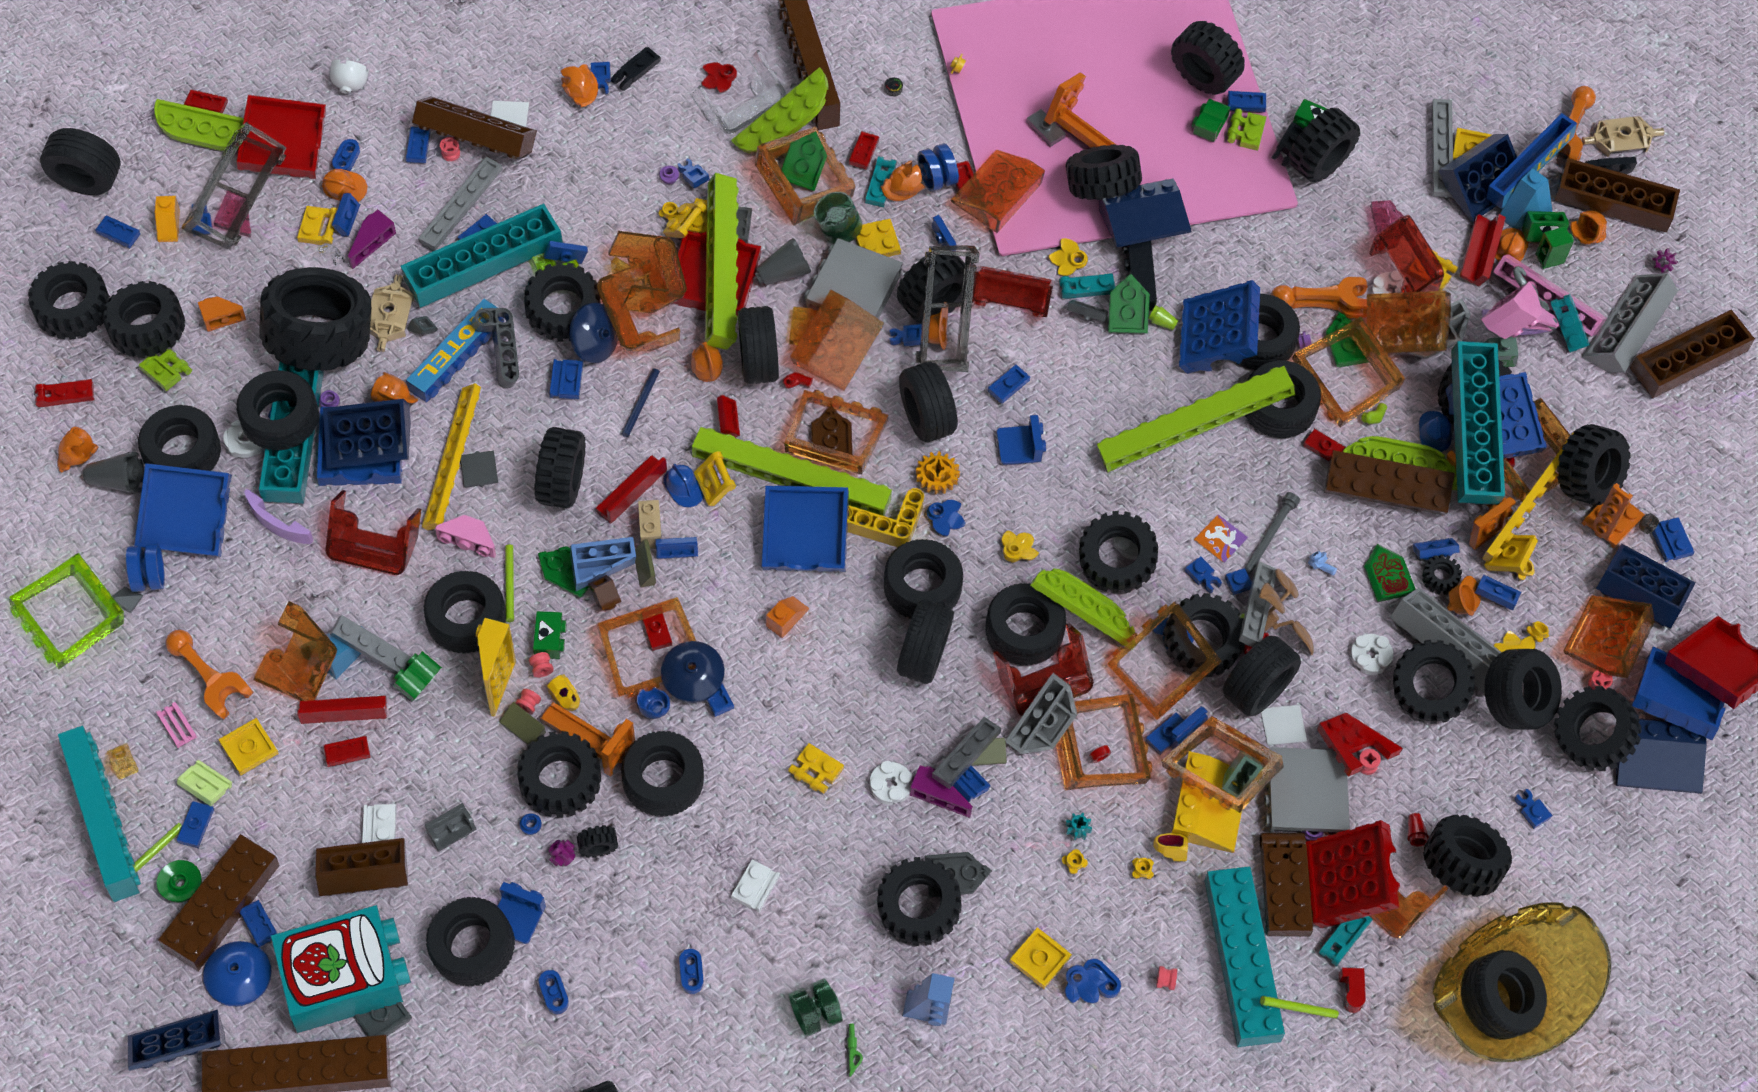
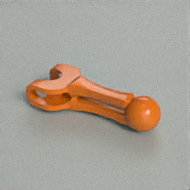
[1559,86,1596,161]
[1270,277,1372,318]
[165,629,254,720]

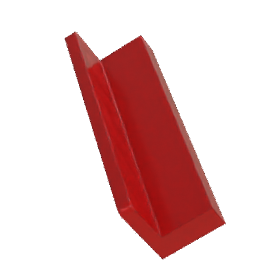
[1460,214,1506,287]
[596,455,667,524]
[297,696,387,724]

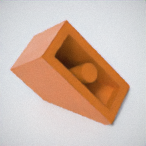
[198,296,246,332]
[766,596,809,638]

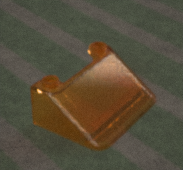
[254,601,337,701]

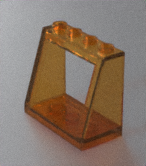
[755,127,856,226]

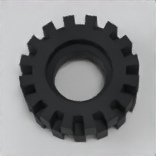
[1422,555,1462,595]
[577,825,618,858]

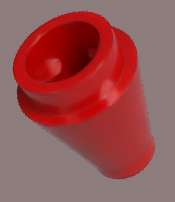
[1407,813,1429,847]

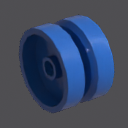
[917,143,959,192]
[126,544,165,592]

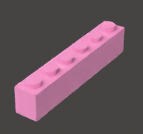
[1493,254,1607,336]

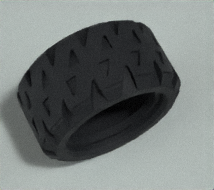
[259,267,372,371]

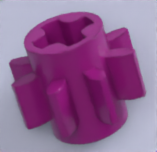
[1652,248,1678,273]
[548,840,575,866]

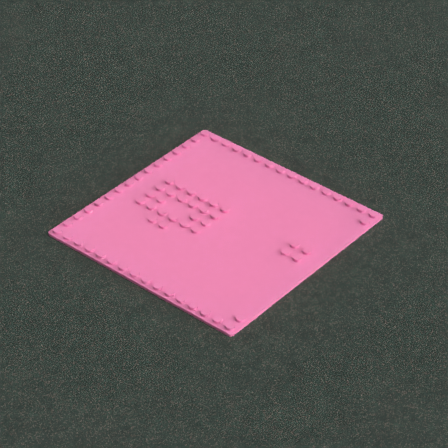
[931,0,1298,256]

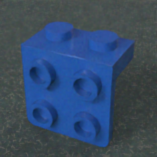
[997,415,1046,465]
[498,882,546,944]

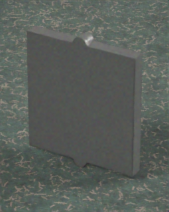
[461,450,498,488]

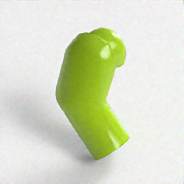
[1361,403,1387,424]

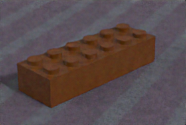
[412,96,537,159]
[1554,158,1680,233]
[1630,309,1755,398]
[1324,450,1455,515]
[158,834,280,972]

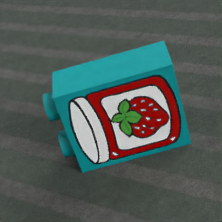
[271,905,411,1033]

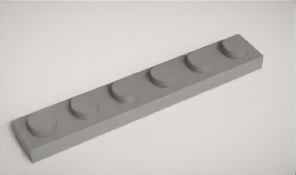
[1432,99,1453,197]
[418,157,503,251]
[1239,561,1276,647]

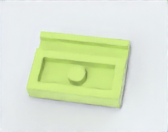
[177,760,232,806]

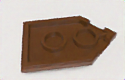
[811,406,853,462]

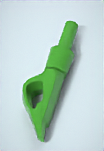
[847,1023,863,1077]

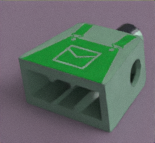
[1484,337,1518,367]
[1222,750,1263,800]

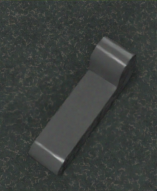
[471,308,519,389]

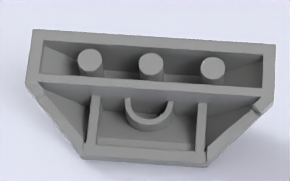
[1390,299,1471,359]
[1005,673,1078,754]

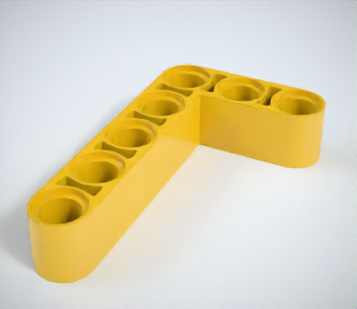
[847,488,924,547]

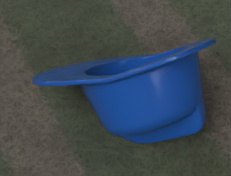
[1419,411,1452,452]
[663,464,704,508]

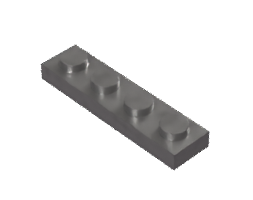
[330,615,411,674]
[932,717,1001,789]

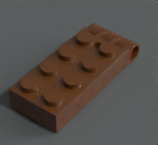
[1260,833,1313,937]

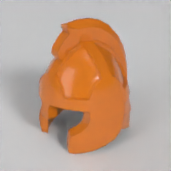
[561,64,598,107]
[881,160,925,201]
[1571,211,1607,244]
[691,342,724,382]
[371,372,418,403]
[57,426,99,473]

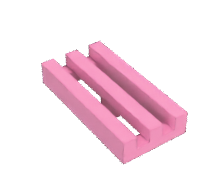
[156,702,197,748]

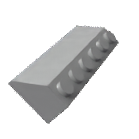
[1582,273,1678,373]
[1390,587,1502,693]

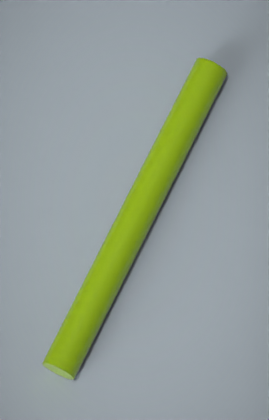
[505,544,514,622]
[134,822,182,872]
[1260,996,1339,1019]

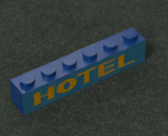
[1486,113,1577,209]
[406,299,504,403]

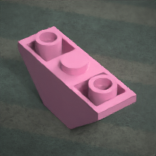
[435,515,496,558]

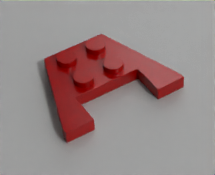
[1317,713,1403,777]

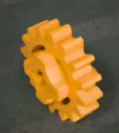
[916,451,960,494]

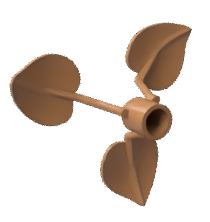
[1259,568,1314,655]

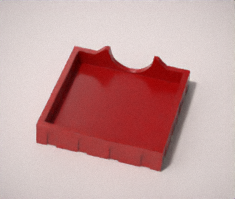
[237,95,326,179]
[665,231,761,317]
[1665,616,1758,709]
[1306,820,1400,928]

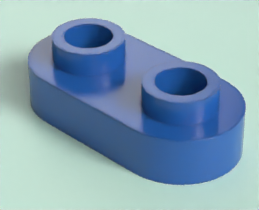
[332,139,360,171]
[679,949,704,994]
[1084,959,1121,998]
[539,970,569,1014]

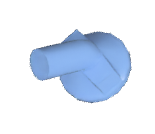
[1308,551,1337,575]

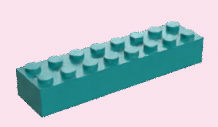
[401,203,563,308]
[1451,341,1505,505]
[259,361,324,504]
[58,725,141,902]
[1204,866,1285,1047]

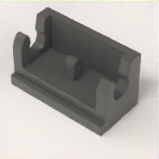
[425,803,477,852]

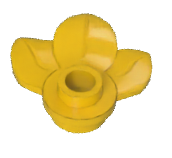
[1049,238,1088,276]
[1001,530,1039,563]
[1494,630,1535,652]

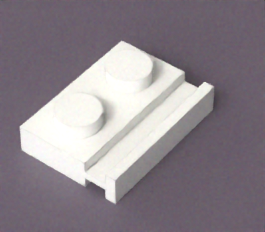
[362,804,397,843]
[731,860,780,913]

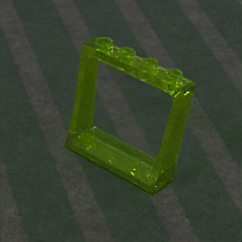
[9,553,124,669]

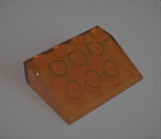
[951,150,1045,233]
[790,290,884,391]
[1367,291,1451,354]
[1563,595,1655,678]

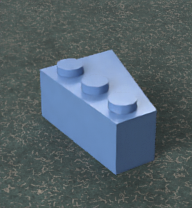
[570,537,636,591]
[902,973,955,1026]

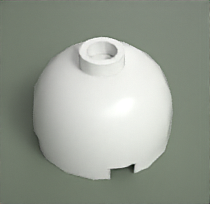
[330,60,369,94]

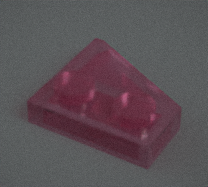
[214,190,251,237]
[1370,200,1415,238]

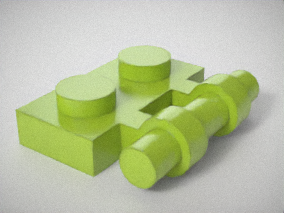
[1227,109,1267,151]
[139,349,192,391]

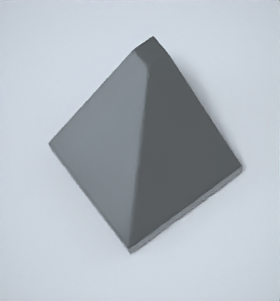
[407,316,438,335]
[111,587,143,613]

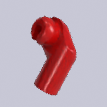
[783,372,813,388]

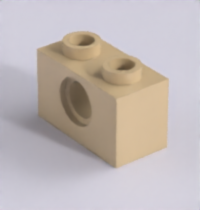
[638,500,661,549]

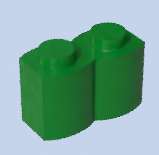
[1192,99,1231,142]
[393,651,442,702]

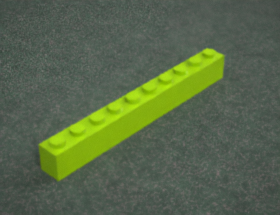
[705,172,739,350]
[1097,366,1295,472]
[692,427,892,516]

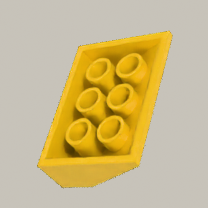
[476,618,516,717]
[1171,751,1245,853]

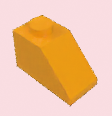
[155,196,180,242]

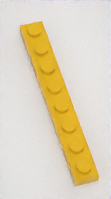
[422,383,481,531]
[1481,433,1574,563]

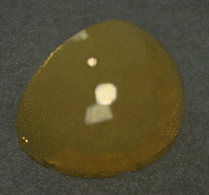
[1433,902,1611,1062]

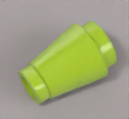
[1148,305,1179,331]

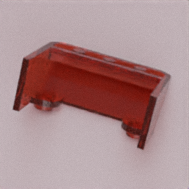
[1369,215,1444,314]
[969,266,1055,317]
[325,490,422,575]
[993,623,1094,716]

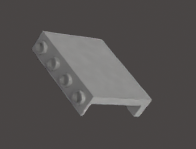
[804,238,903,334]
[1263,747,1350,833]

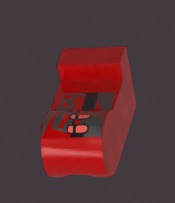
[1339,967,1366,1013]

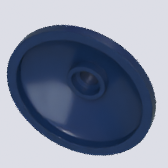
[570,303,619,363]
[661,641,725,703]

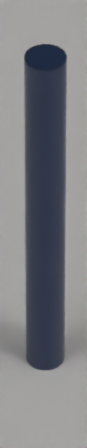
[622,368,660,438]

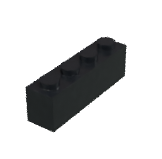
[1122,241,1157,311]

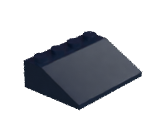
[1439,134,1517,221]
[1099,178,1191,247]
[323,399,411,469]
[1596,543,1696,629]
[1614,719,1707,794]
[128,1009,226,1071]

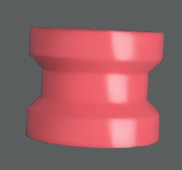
[440,137,460,161]
[529,652,554,678]
[1588,669,1613,690]
[515,689,541,715]
[1358,749,1381,775]
[1156,966,1177,990]

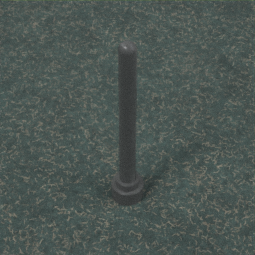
[1245,492,1301,573]

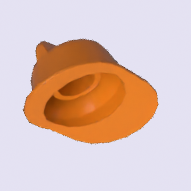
[322,169,368,202]
[1495,228,1529,262]
[923,302,948,350]
[1447,576,1481,616]

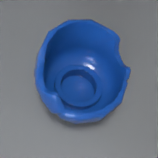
[637,687,670,719]

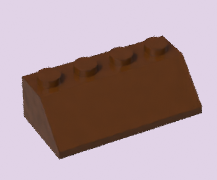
[315,838,408,896]

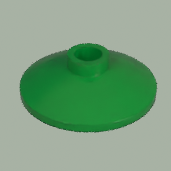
[157,860,202,902]

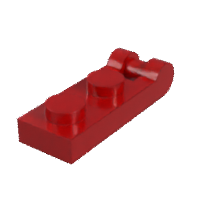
[35,379,94,407]

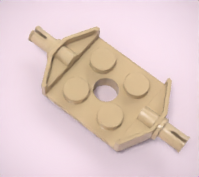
[1582,116,1664,157]
[370,274,414,352]

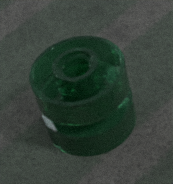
[814,192,863,244]
[788,978,843,1037]

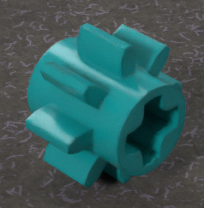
[1065,813,1092,840]

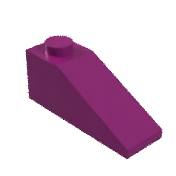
[348,209,396,269]
[910,765,973,818]

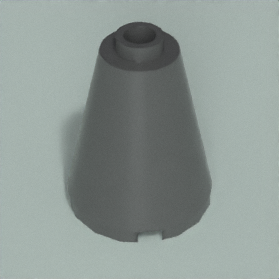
[755,238,811,285]
[83,452,144,493]

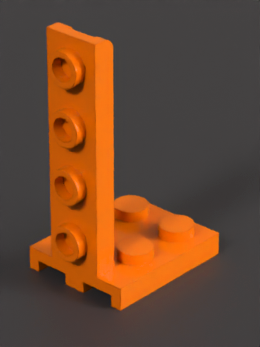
[1044,72,1115,148]
[1447,450,1516,550]
[1582,483,1645,549]
[540,702,635,777]

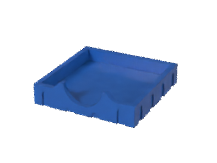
[1179,280,1260,374]
[1445,372,1547,459]
[317,407,402,486]
[134,463,232,557]
[762,486,849,572]
[1632,647,1726,740]

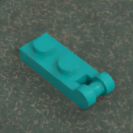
[865,156,897,208]
[1059,273,1115,299]
[1551,294,1590,352]
[1319,916,1373,967]

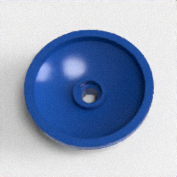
[203,941,272,1007]

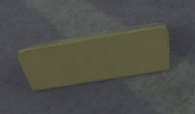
[635,540,656,587]
[500,702,546,745]
[971,738,1007,766]

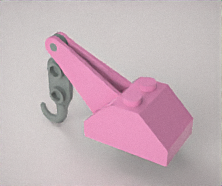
[1481,266,1560,339]

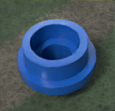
[520,813,542,835]

